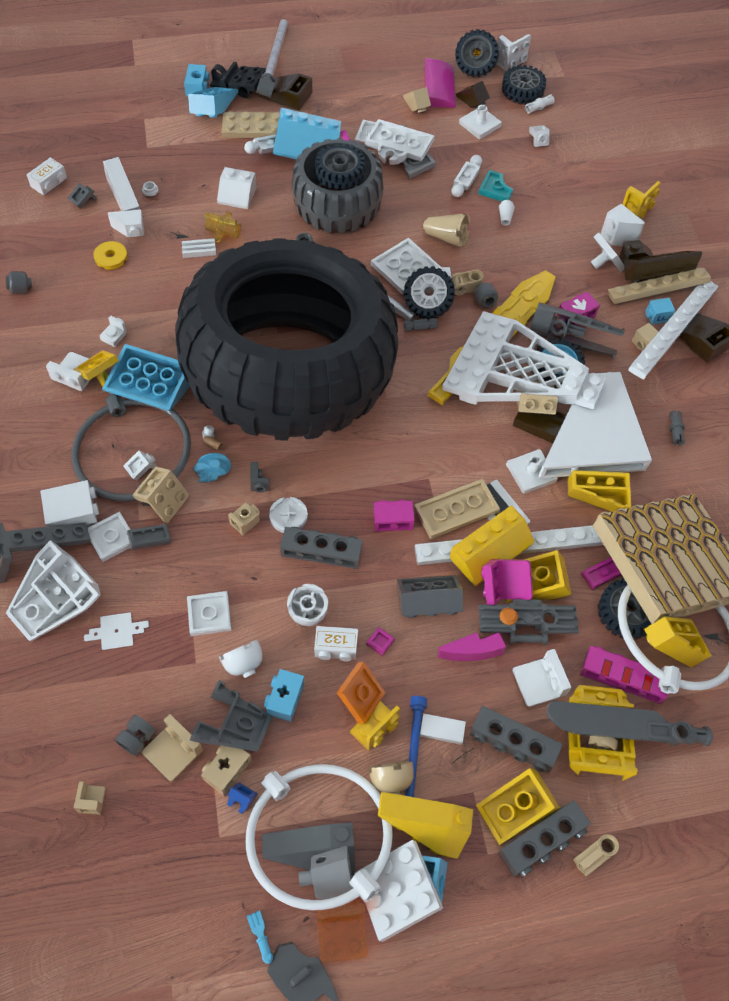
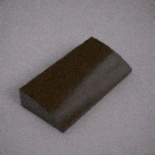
[513,411,567,443]

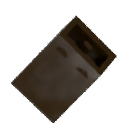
[259,73,313,110]
[679,313,729,363]

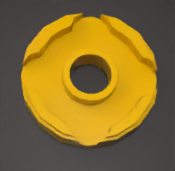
[93,241,128,270]

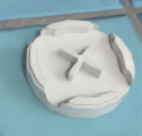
[269,497,308,533]

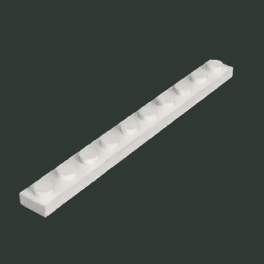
[628,281,719,380]
[414,525,604,565]

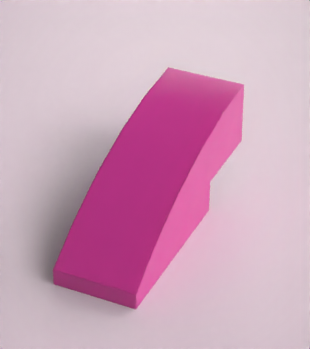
[437,632,506,661]

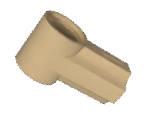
[573,834,619,876]

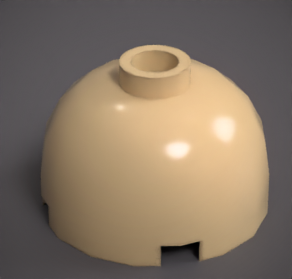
[368,761,414,795]

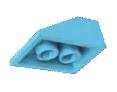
[188,87,238,118]

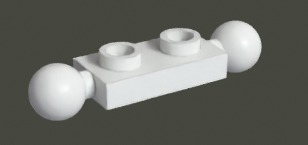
[244,135,276,154]
[451,155,482,197]

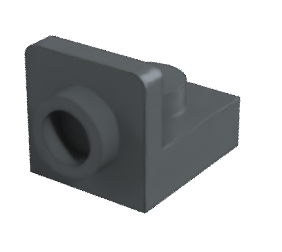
[68,183,97,209]
[250,462,270,492]

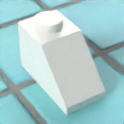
[108,210,144,237]

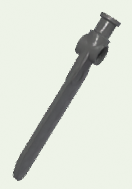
[547,701,713,746]

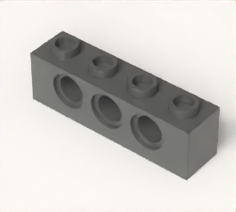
[280,527,363,569]
[470,705,562,773]
[498,800,591,877]

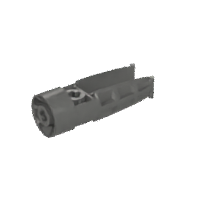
[530,302,625,358]

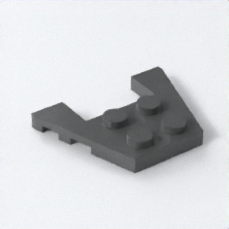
[190,680,272,751]

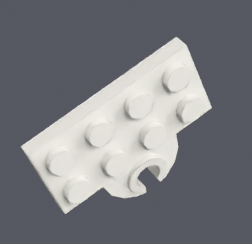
[365,119,434,165]

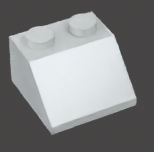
[217,167,257,209]
[601,204,645,247]

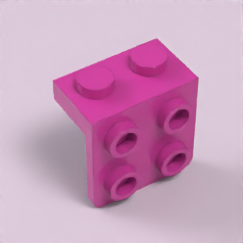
[482,559,533,605]

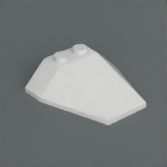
[6,541,101,642]

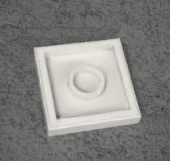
[88,512,131,562]
[187,591,232,636]

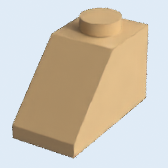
[403,87,431,113]

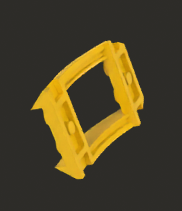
[568,685,638,781]

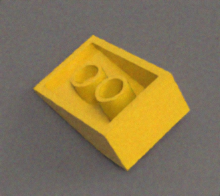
[507,550,572,603]
[476,768,561,845]

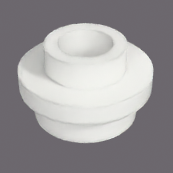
[142,181,158,197]

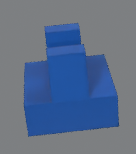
[227,782,258,814]

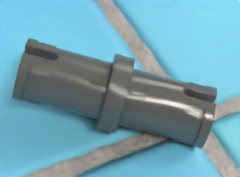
[669,411,685,446]

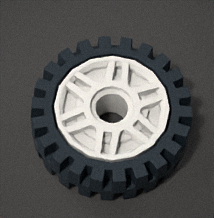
[404,266,455,319]

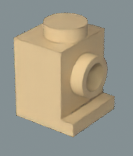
[228,502,260,536]

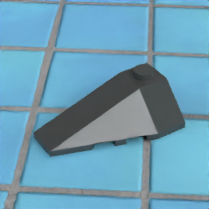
[262,822,356,875]

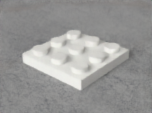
[371,238,441,295]
[355,840,443,942]

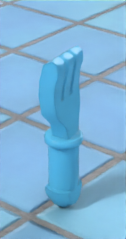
[247,910,273,964]

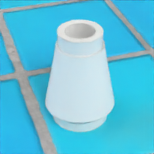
[499,200,515,226]

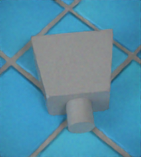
[299,846,353,899]

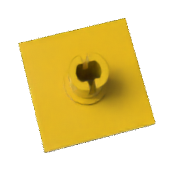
[73,350,119,386]

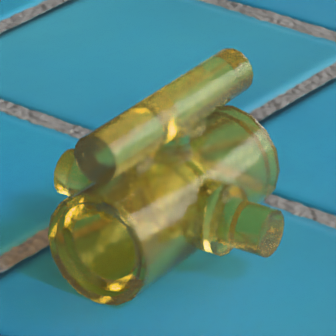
[204,211,241,242]

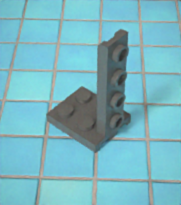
[0,523,91,583]

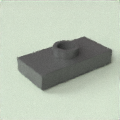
[127,524,171,550]

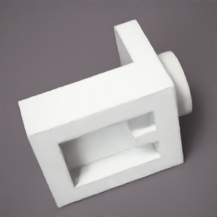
[529,125,550,147]
[100,316,127,347]
[123,451,158,481]

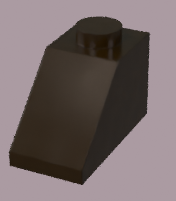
[456,81,490,108]
[619,240,653,264]

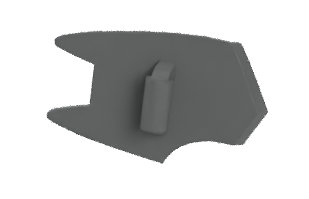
[267,942,338,1001]

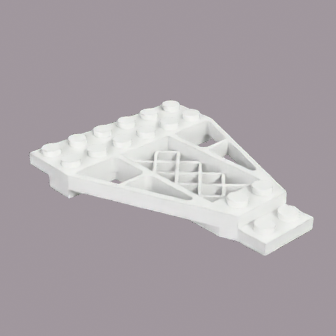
[442,311,606,409]

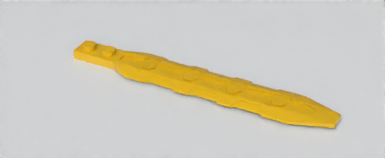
[428,270,556,405]

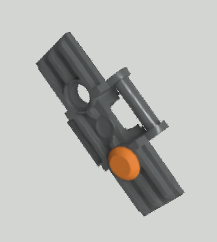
[478,599,579,645]

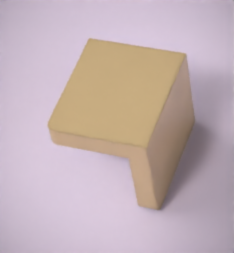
[74,781,106,815]

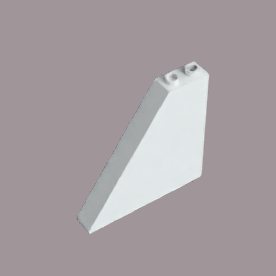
[539,372,652,478]

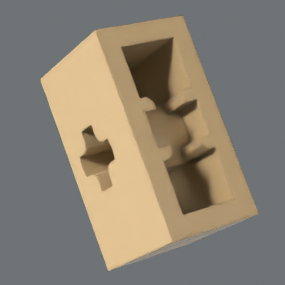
[201,746,252,796]

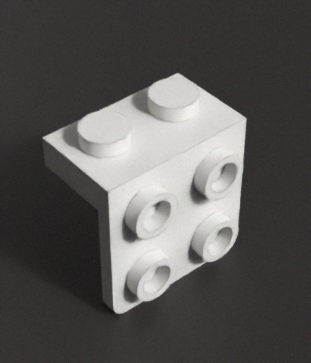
[46,352,91,391]

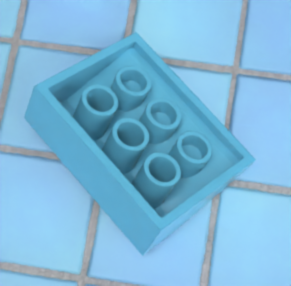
[273,108,341,159]
[102,344,190,411]

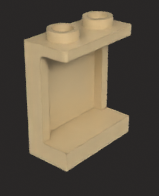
[516,380,558,414]

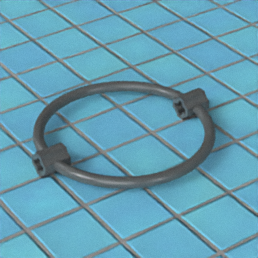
[71,394,191,506]

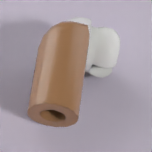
[202,425,223,451]

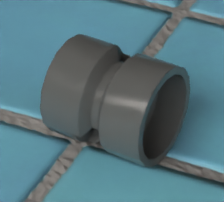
[114,714,156,757]

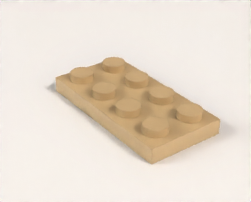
[221,111,280,138]
[414,479,500,540]

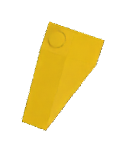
[378,792,473,859]

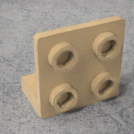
[133,467,189,523]
[142,714,203,782]

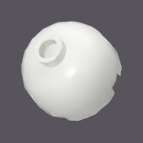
[287,584,328,626]
[219,640,263,678]

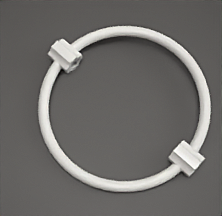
[618,584,729,694]
[246,764,393,910]

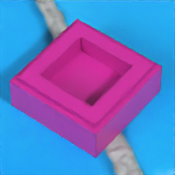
[366,627,395,656]

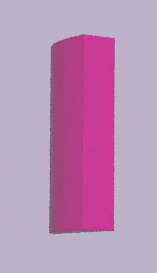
[424,58,456,108]

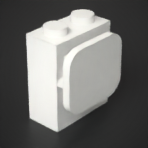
[40,480,99,528]

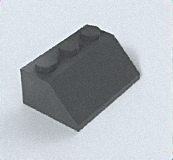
[397,575,463,618]

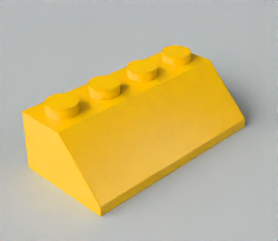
[450,505,535,587]

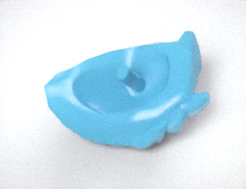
[193,453,231,482]

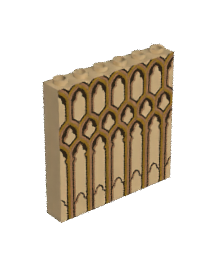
[593,494,729,624]

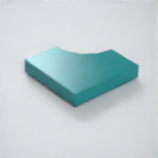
[478,170,513,201]

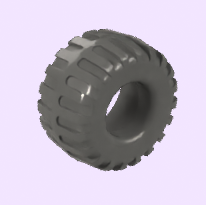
[292,138,384,234]

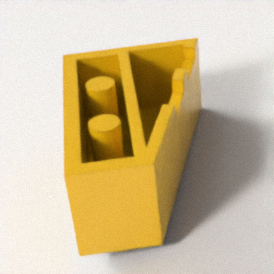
[568,470,631,512]
[644,617,712,668]

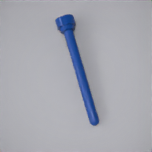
[405,696,427,797]

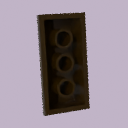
[624,251,702,283]

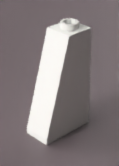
[103,157,140,211]

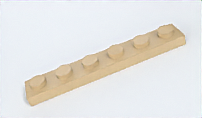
[608,267,711,304]

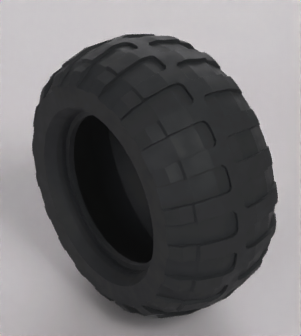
[175,238,399,441]

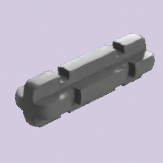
[403,318,437,331]

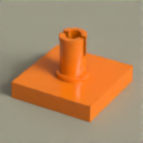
[336,662,386,724]

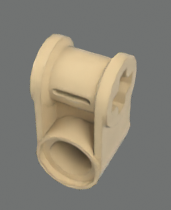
[451,270,484,295]

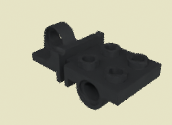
[209,62,266,98]

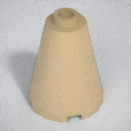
[423,213,470,247]

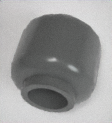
[6,271,32,294]
[474,283,499,308]

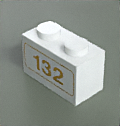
[26,157,67,195]
[314,626,358,662]

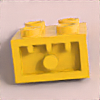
[622,181,661,219]
[350,701,400,751]

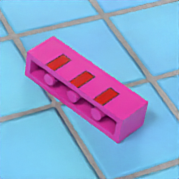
[580,646,667,705]

